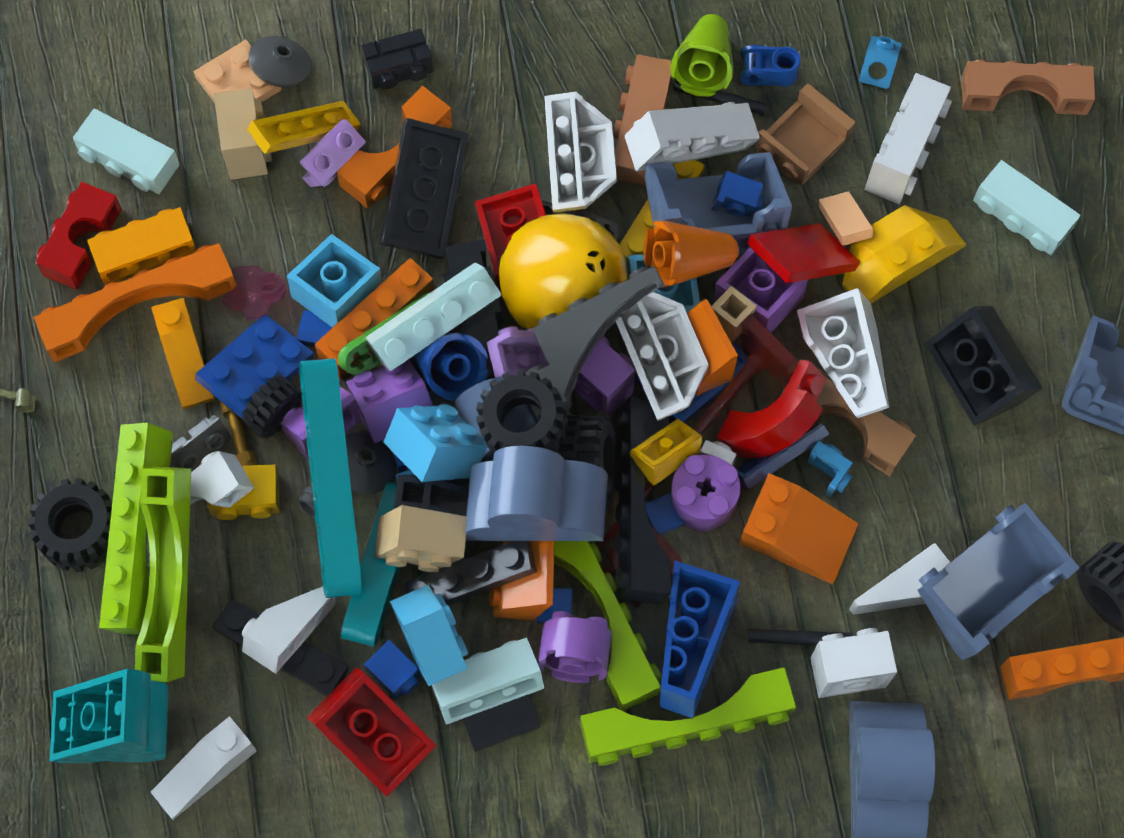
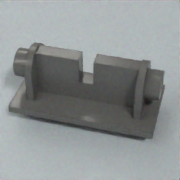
[170,415,232,471]

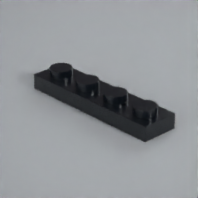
[405,541,537,605]
[212,598,349,697]

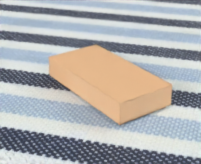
[819,191,873,246]

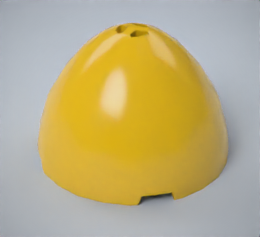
[499,214,628,329]

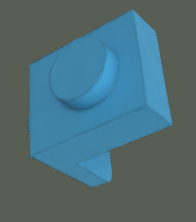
[807,441,853,498]

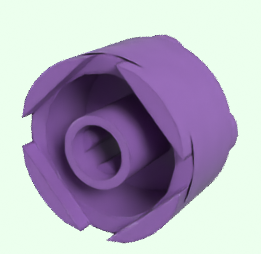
[671,455,740,532]
[538,611,612,683]

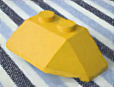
[842,205,966,303]

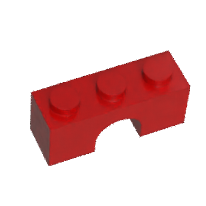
[35,181,122,290]

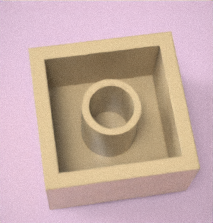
[214,88,272,180]
[375,505,467,572]

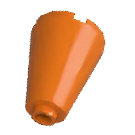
[643,220,739,288]

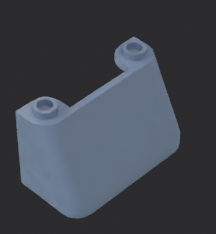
[645,152,792,257]
[1062,315,1124,435]
[917,503,1080,661]

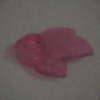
[222,265,286,320]

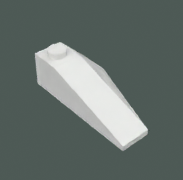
[797,288,889,418]

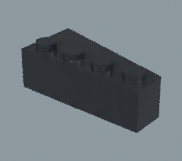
[442,239,504,381]

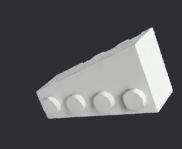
[625,102,760,171]

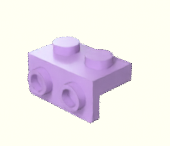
[300,119,366,187]
[487,327,549,378]

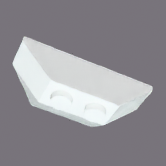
[544,92,617,213]
[616,292,709,420]

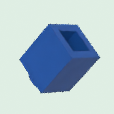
[364,640,420,700]

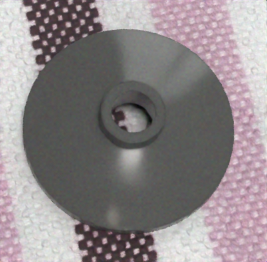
[248,36,311,87]
[345,432,396,494]

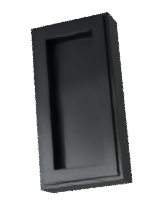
[463,694,540,752]

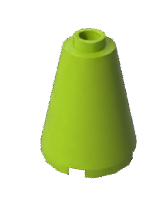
[670,14,734,97]

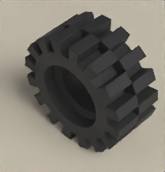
[242,375,302,439]

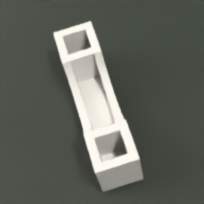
[145,451,254,567]

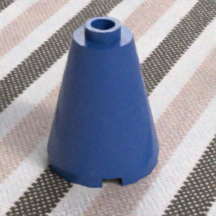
[412,333,488,400]

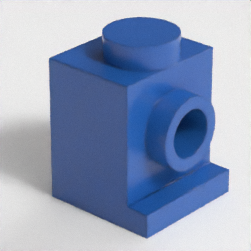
[711,171,764,217]

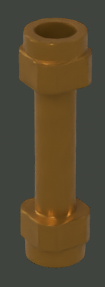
[220,401,257,466]

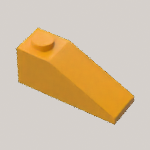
[151,298,215,409]

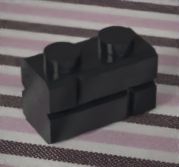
[361,29,433,89]

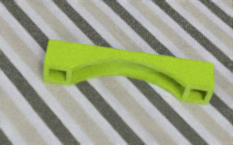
[99,423,173,635]
[135,467,191,682]
[554,541,662,711]
[580,667,796,766]

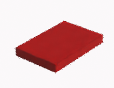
[747,223,860,283]

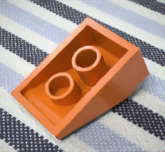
[739,473,859,584]

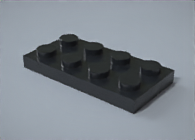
[380,118,469,259]

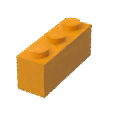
[87,207,196,286]

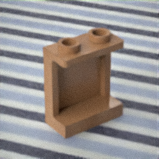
[755,83,856,186]

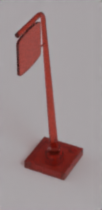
[597,314,798,608]

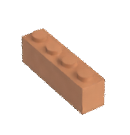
[613,54,672,186]

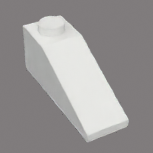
[849,543,950,615]
[242,586,339,674]
[151,716,257,820]

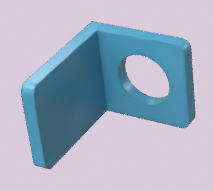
[859,36,902,89]

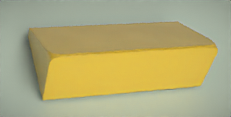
[630,419,702,485]

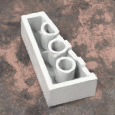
[864,73,952,205]

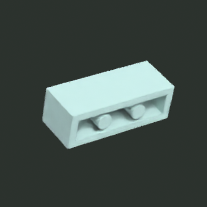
[73,108,180,194]
[973,160,1081,256]
[432,637,544,725]

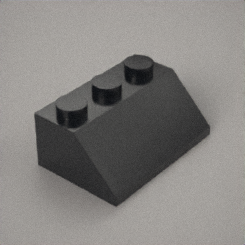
[925,306,1042,426]

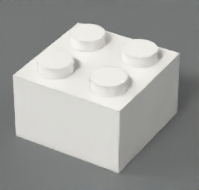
[810,628,897,698]

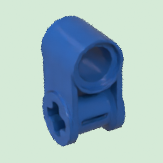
[739,45,800,87]

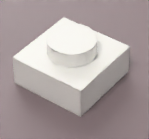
[700,440,737,466]

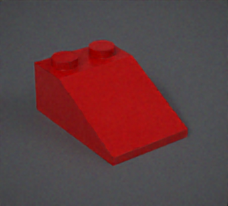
[474,183,546,298]
[306,667,437,797]

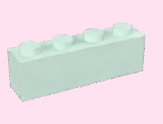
[365,263,502,371]

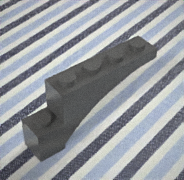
[525,266,665,419]

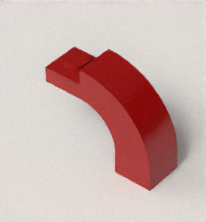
[717,360,827,458]

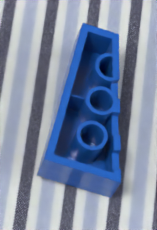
[660,560,740,718]

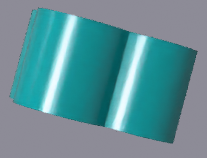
[49,669,169,763]

